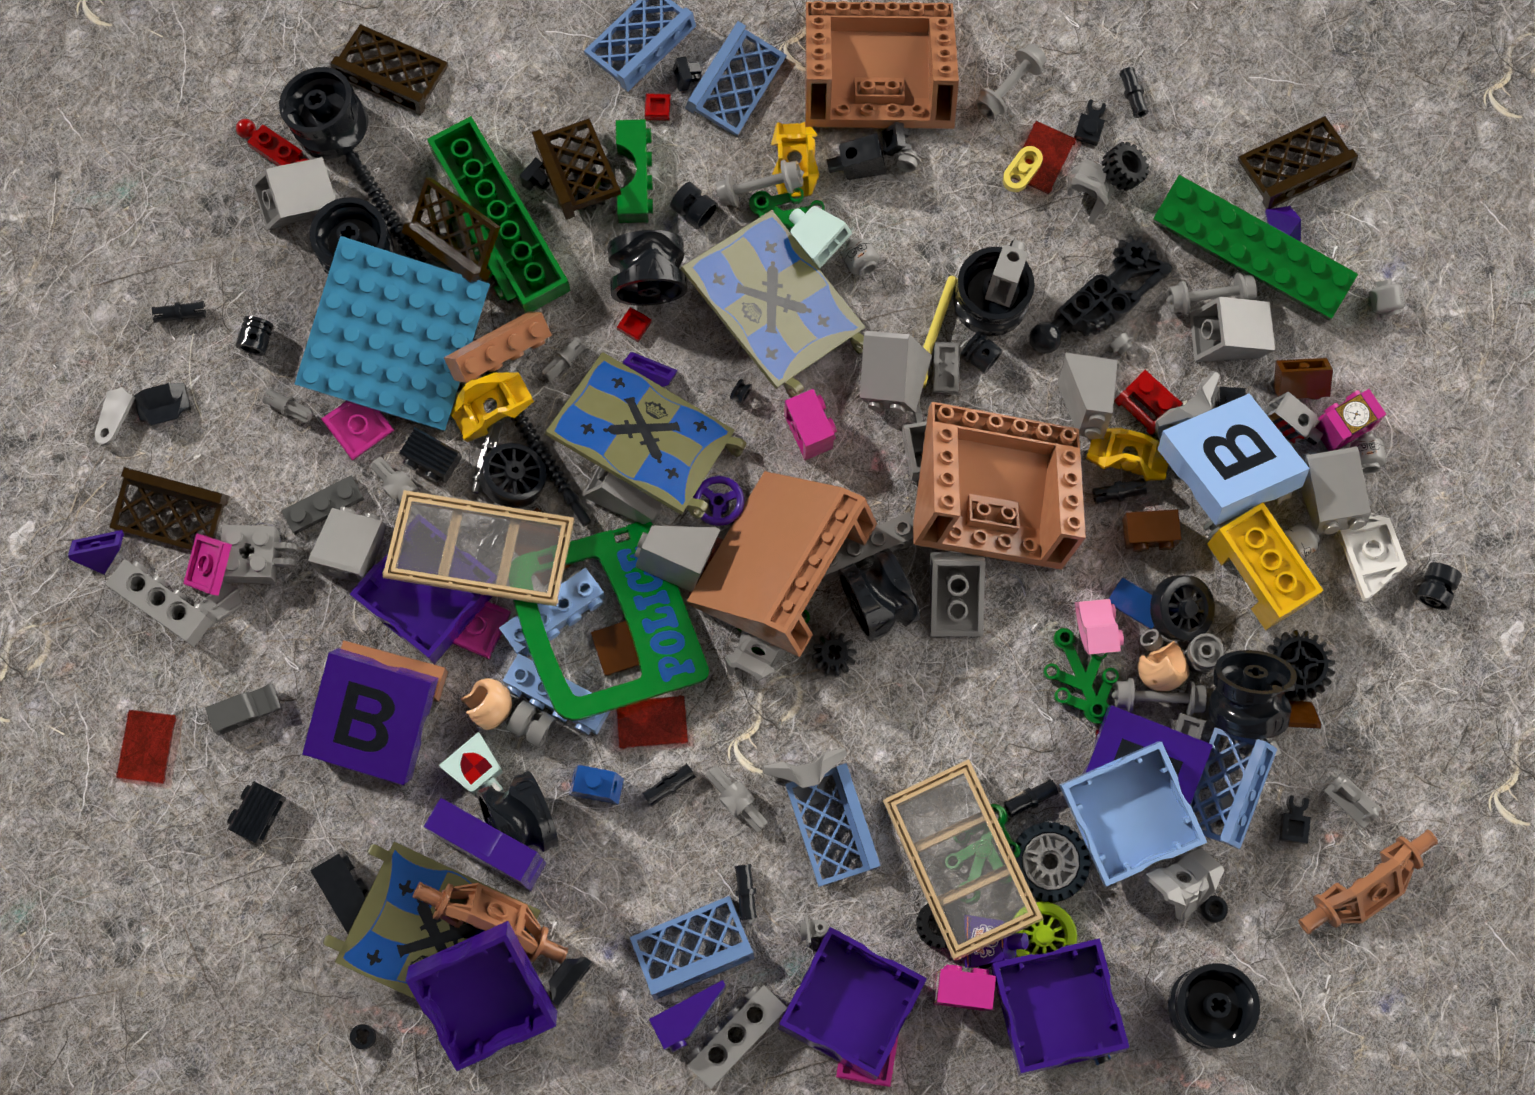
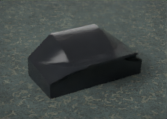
[134,383,191,426]
[548,957,594,1007]

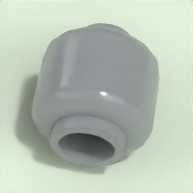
[1369,279,1406,318]

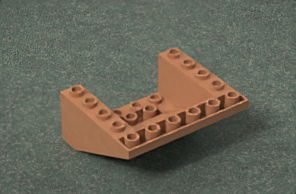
[805,1,959,129]
[913,402,1086,570]
[687,471,877,657]

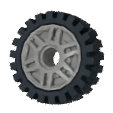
[1011,822,1090,903]

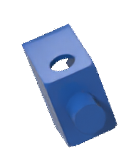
[569,765,624,805]

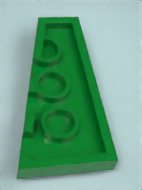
[456,213,517,304]

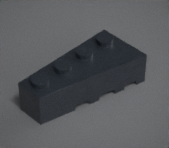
[310,848,369,934]

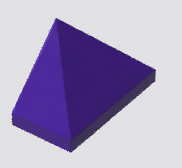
[1265,206,1301,242]
[622,352,678,387]
[68,530,124,575]

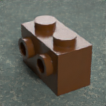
[1273,358,1333,400]
[1122,509,1182,552]

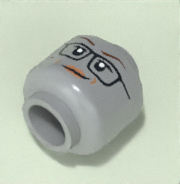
[842,238,879,277]
[1350,434,1386,474]
[1283,522,1320,559]

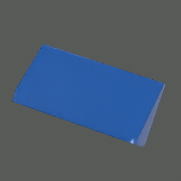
[1109,578,1154,629]

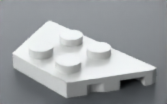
[1337,516,1407,602]

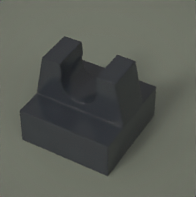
[673,56,702,91]
[881,122,912,156]
[519,157,550,192]

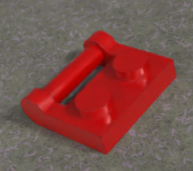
[1114,369,1183,436]

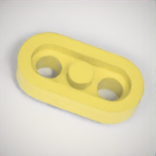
[1003,146,1043,192]

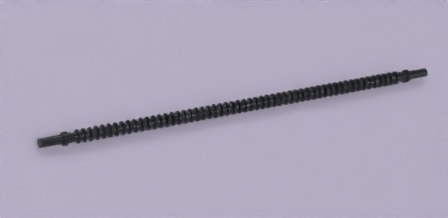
[345,150,592,527]

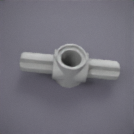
[370,457,430,518]
[706,766,768,832]

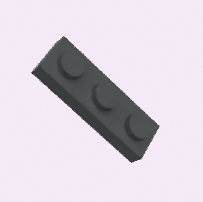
[281,475,364,535]

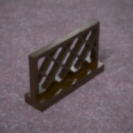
[331,24,448,116]
[1238,116,1358,209]
[532,118,621,220]
[402,177,501,283]
[109,467,230,550]

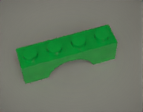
[616,119,653,223]

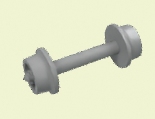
[975,44,1047,119]
[716,160,804,207]
[1166,273,1258,315]
[1111,678,1209,716]

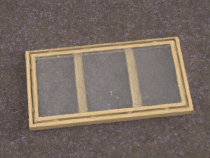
[383,490,574,606]
[883,759,1044,961]

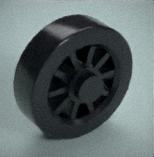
[479,443,547,508]
[1150,575,1215,641]

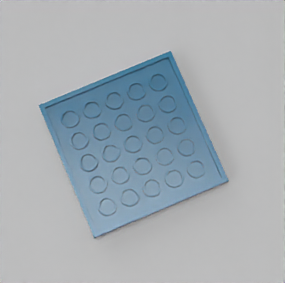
[294,236,490,431]

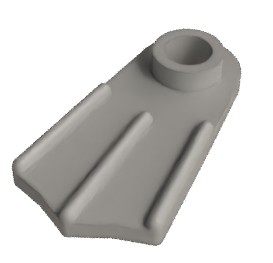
[95,387,135,445]
[199,581,243,628]

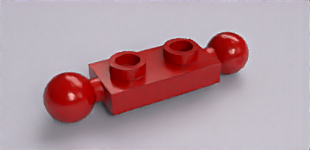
[236,119,309,166]

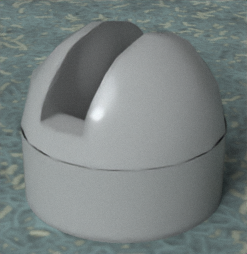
[1140,629,1163,652]

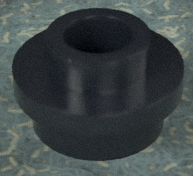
[1200,895,1228,923]

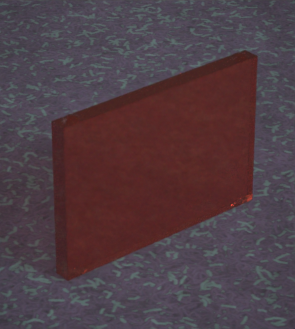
[1013,121,1076,195]
[617,695,688,749]
[116,710,177,784]

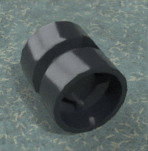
[670,181,718,229]
[1416,562,1462,610]

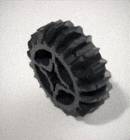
[1266,630,1335,701]

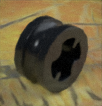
[730,379,752,405]
[350,1024,376,1049]

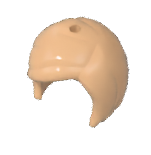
[1137,641,1189,692]
[461,678,512,730]

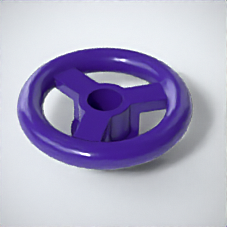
[693,476,745,526]

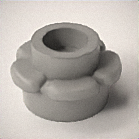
[896,149,921,172]
[1109,332,1133,355]

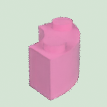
[1075,599,1124,654]

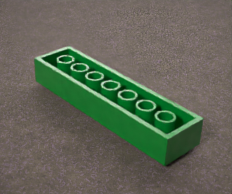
[427,116,571,313]
[1153,175,1358,321]

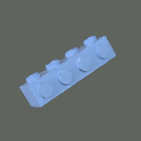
[499,567,605,657]
[503,653,610,735]

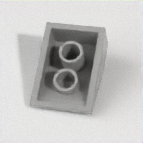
[930,552,985,636]

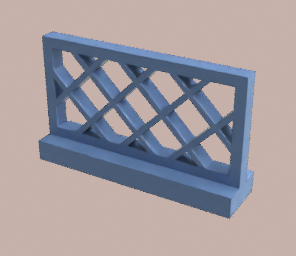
[584,0,696,92]
[685,21,787,137]
[1190,728,1277,849]
[785,763,881,887]
[629,896,755,1001]

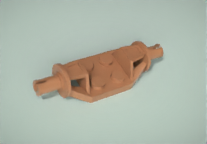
[1298,829,1438,935]
[412,882,568,964]

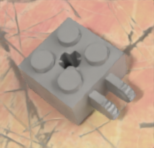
[902,404,930,481]
[221,525,297,584]

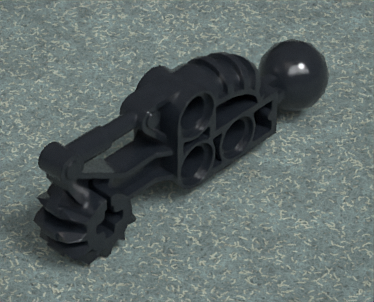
[1029,235,1172,354]

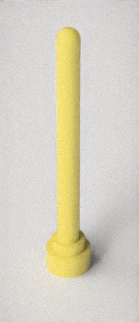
[923,276,957,388]

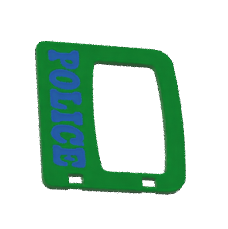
[508,522,709,721]

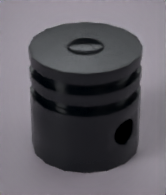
[235,316,274,356]
[960,331,1003,374]

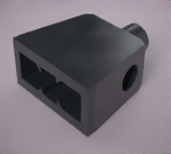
[826,133,887,180]

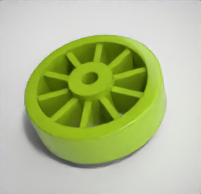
[1012,902,1077,958]

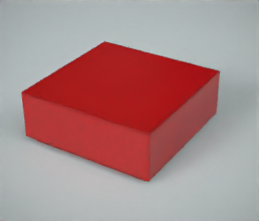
[645,93,671,121]
[617,307,652,343]

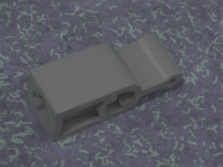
[205,684,282,736]

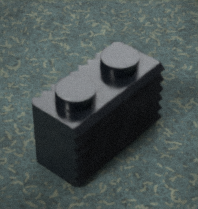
[399,427,462,483]
[227,781,286,846]

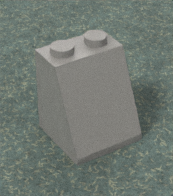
[252,157,338,230]
[1189,297,1275,362]
[860,331,932,414]
[1057,353,1117,439]
[1300,446,1371,534]
[583,466,662,524]
[308,507,386,583]
[634,526,720,592]

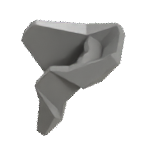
[1067,159,1115,224]
[1155,371,1220,440]
[725,630,786,681]
[763,748,847,805]
[1143,847,1224,920]

